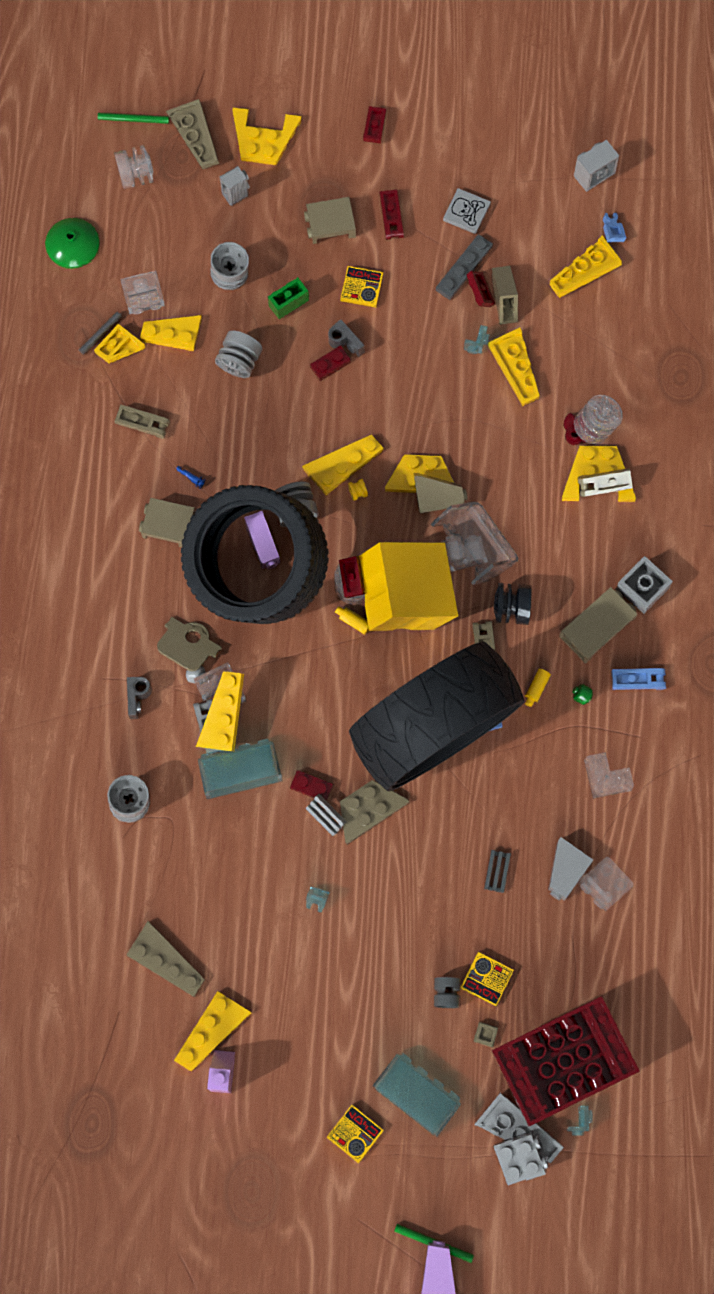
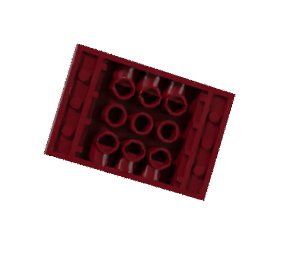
[492,996,640,1127]

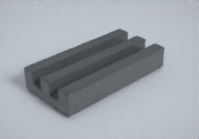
[484,850,511,893]

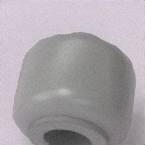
[186,666,207,684]

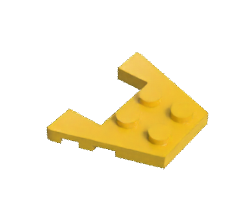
[232,107,302,165]
[562,446,636,502]

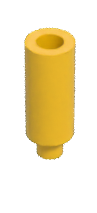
[335,606,369,635]
[525,669,551,707]

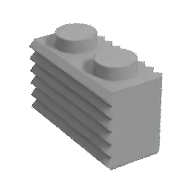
[220,166,250,206]

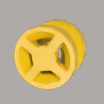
[348,479,368,501]

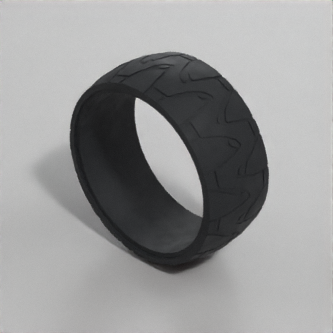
[349,641,525,791]

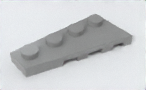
[474,1092,564,1163]

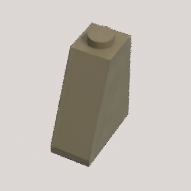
[492,266,518,324]
[413,473,467,513]

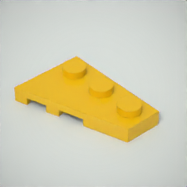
[140,315,202,351]

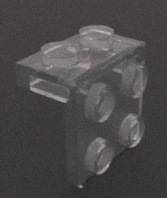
[579,857,633,911]

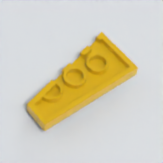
[550,235,622,298]
[302,434,383,495]
[196,671,244,752]
[174,991,251,1072]

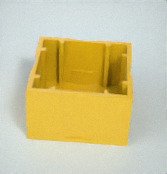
[358,542,458,631]

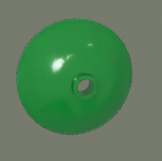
[45,218,100,269]

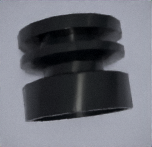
[494,583,532,625]

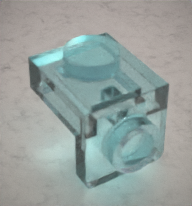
[464,325,490,354]
[567,1106,592,1136]

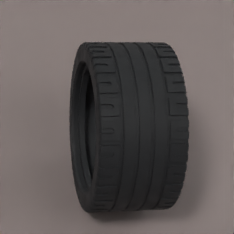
[181,485,329,624]

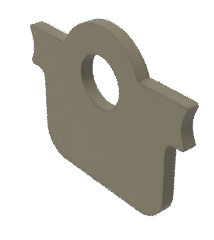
[157,617,222,671]

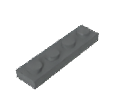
[435,234,493,300]

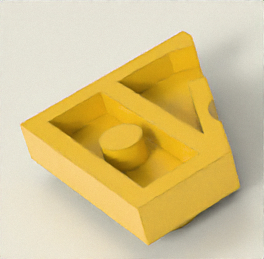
[94,324,146,363]

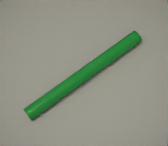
[97,113,169,124]
[394,1224,474,1263]

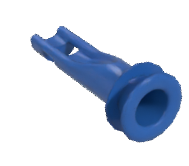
[176,466,206,489]

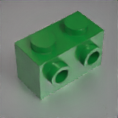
[268,277,309,319]

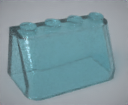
[198,739,283,800]
[372,1053,461,1138]

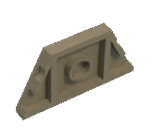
[340,780,409,845]

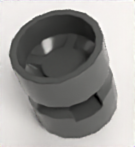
[434,977,460,1008]

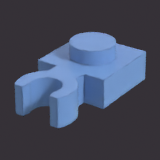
[603,213,626,242]

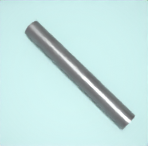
[79,312,122,355]

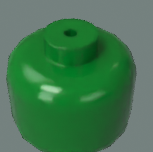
[572,684,593,705]

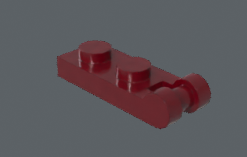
[379,189,404,240]

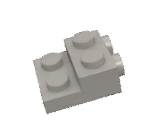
[494,1131,549,1185]

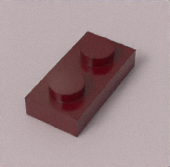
[363,106,387,144]
[466,271,495,308]
[310,345,351,381]
[339,556,365,598]
[290,770,333,801]

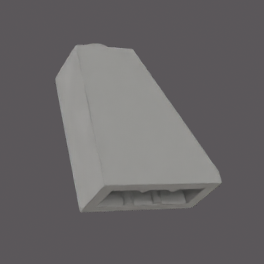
[548,837,593,901]

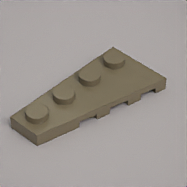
[166,99,219,169]
[127,921,205,997]

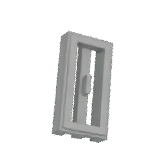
[306,794,347,836]

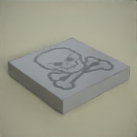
[443,188,491,234]

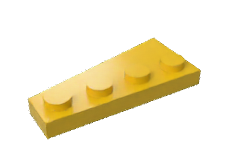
[488,327,539,406]

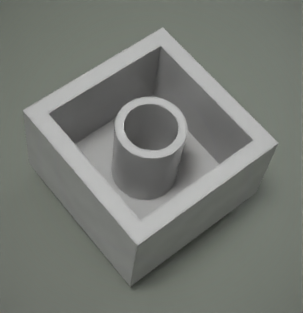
[574,140,619,192]
[616,556,673,614]

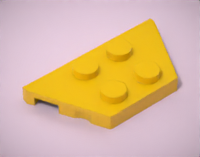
[385,454,454,493]

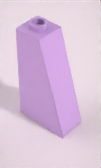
[421,1240,455,1294]

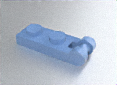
[611,668,666,690]

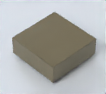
[473,1022,498,1048]

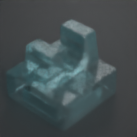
[306,887,330,912]

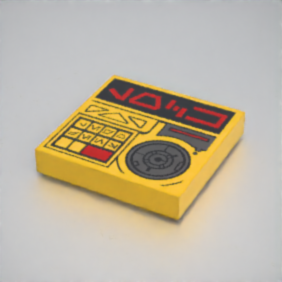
[341,266,383,308]
[460,952,514,1006]
[327,1105,384,1163]

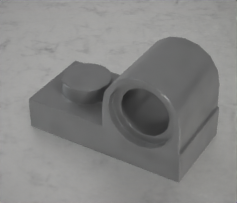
[328,320,365,357]
[127,677,152,719]

